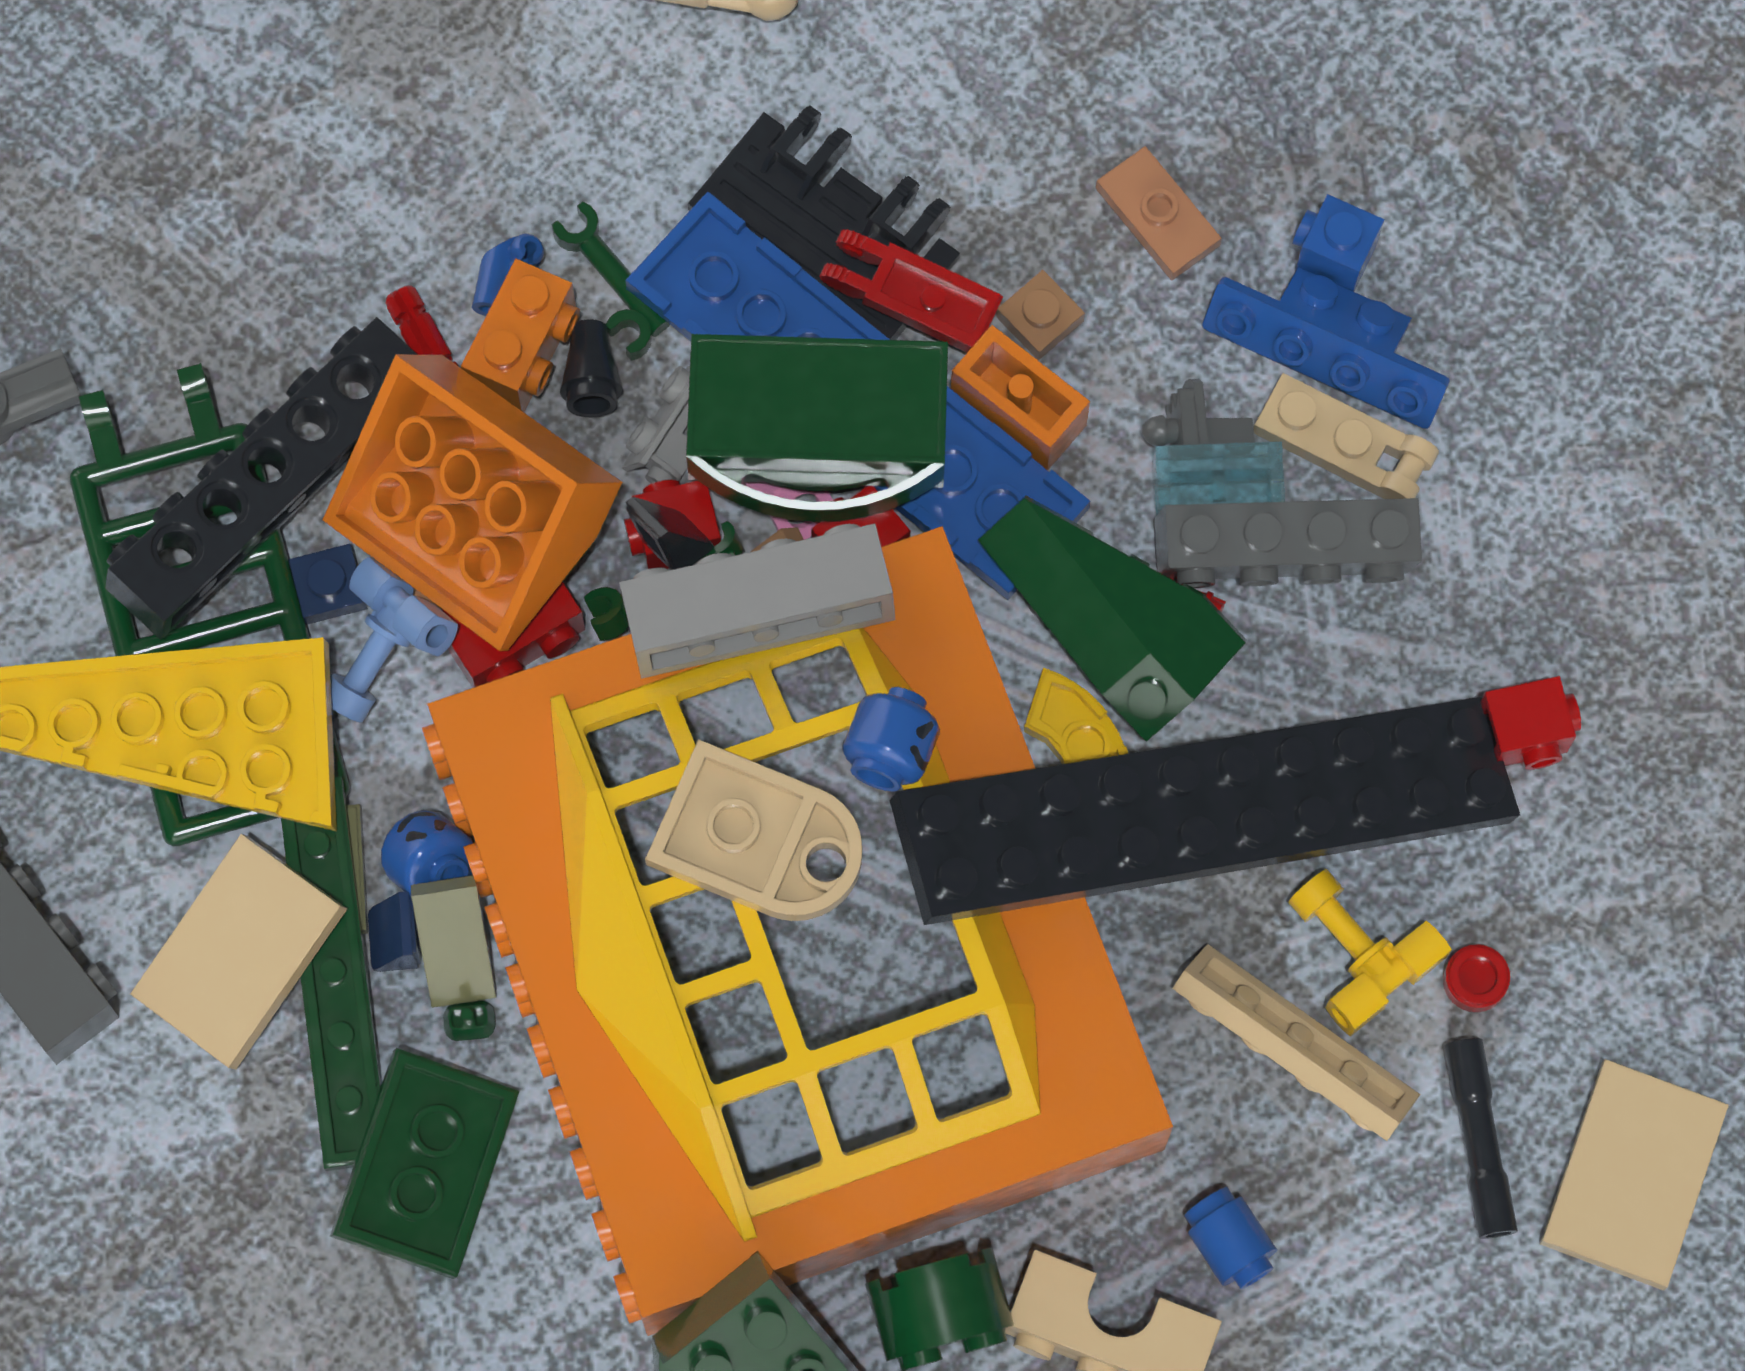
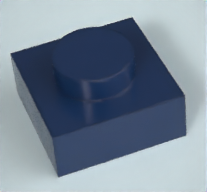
[289,544,368,625]

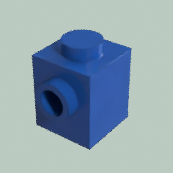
[1292,194,1385,292]

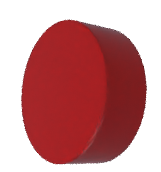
[1443,944,1510,1012]

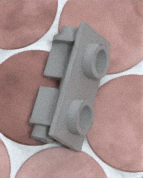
[622,366,690,484]

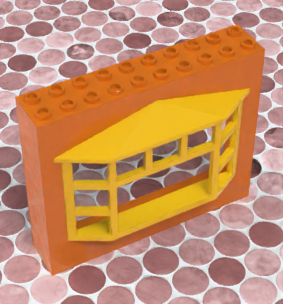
[422,526,1173,1336]

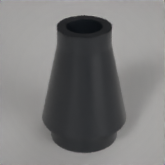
[560,319,623,417]

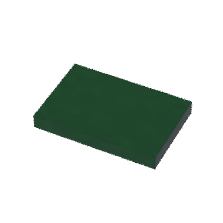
[329,1048,519,1279]

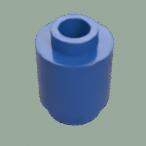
[1184,1187,1277,1290]

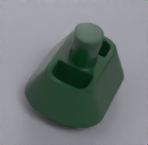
[443,1001,496,1041]

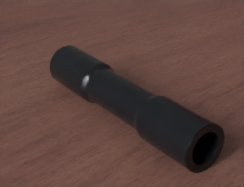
[1444,1038,1518,1239]

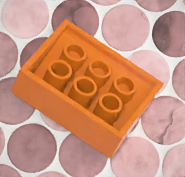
[322,354,622,651]

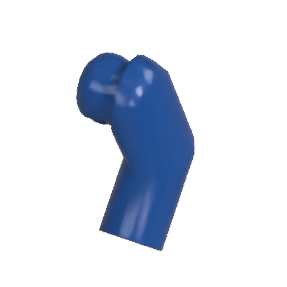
[472,233,544,316]

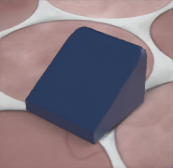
[368,891,421,972]

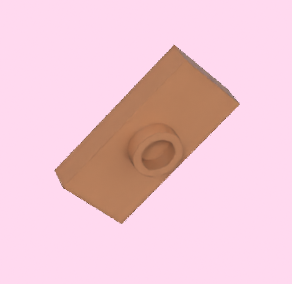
[1096,146,1222,281]

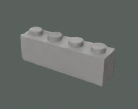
[619,524,896,679]

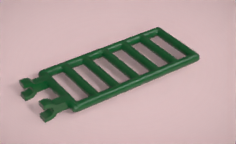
[70,363,350,846]

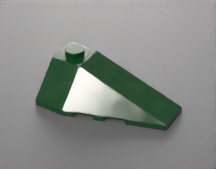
[978,495,1246,742]

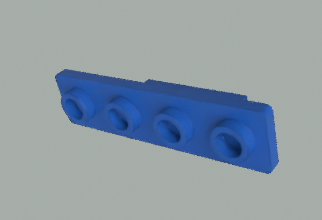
[1202,267,1450,429]

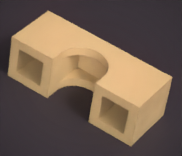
[1005,1250,1222,1371]

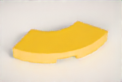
[1024,668,1129,764]

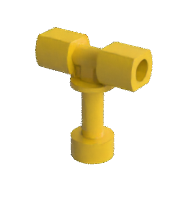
[1288,869,1452,1037]

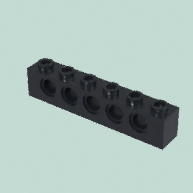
[105,317,418,640]

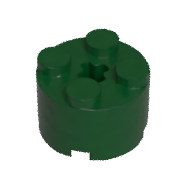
[865,1248,1014,1371]

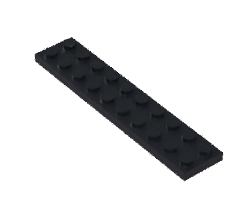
[889,696,1520,925]

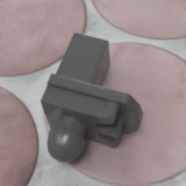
[1142,379,1255,464]

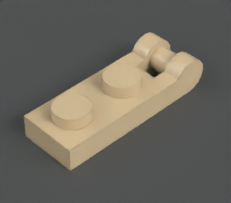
[1254,373,1439,499]

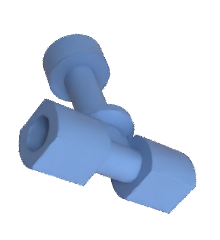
[330,557,458,723]

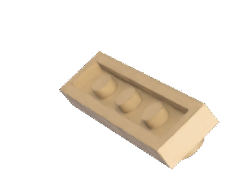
[1172,944,1421,1141]

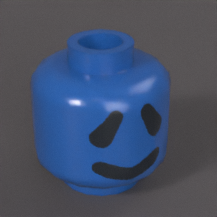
[842,687,940,792]
[381,810,473,896]

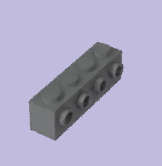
[1155,498,1422,588]

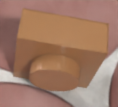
[996,270,1085,361]

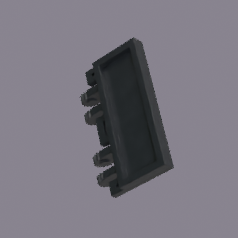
[688,105,960,340]

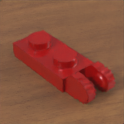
[819,229,1004,353]

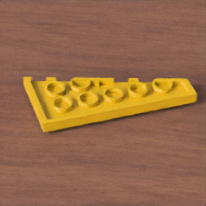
[0,637,337,832]

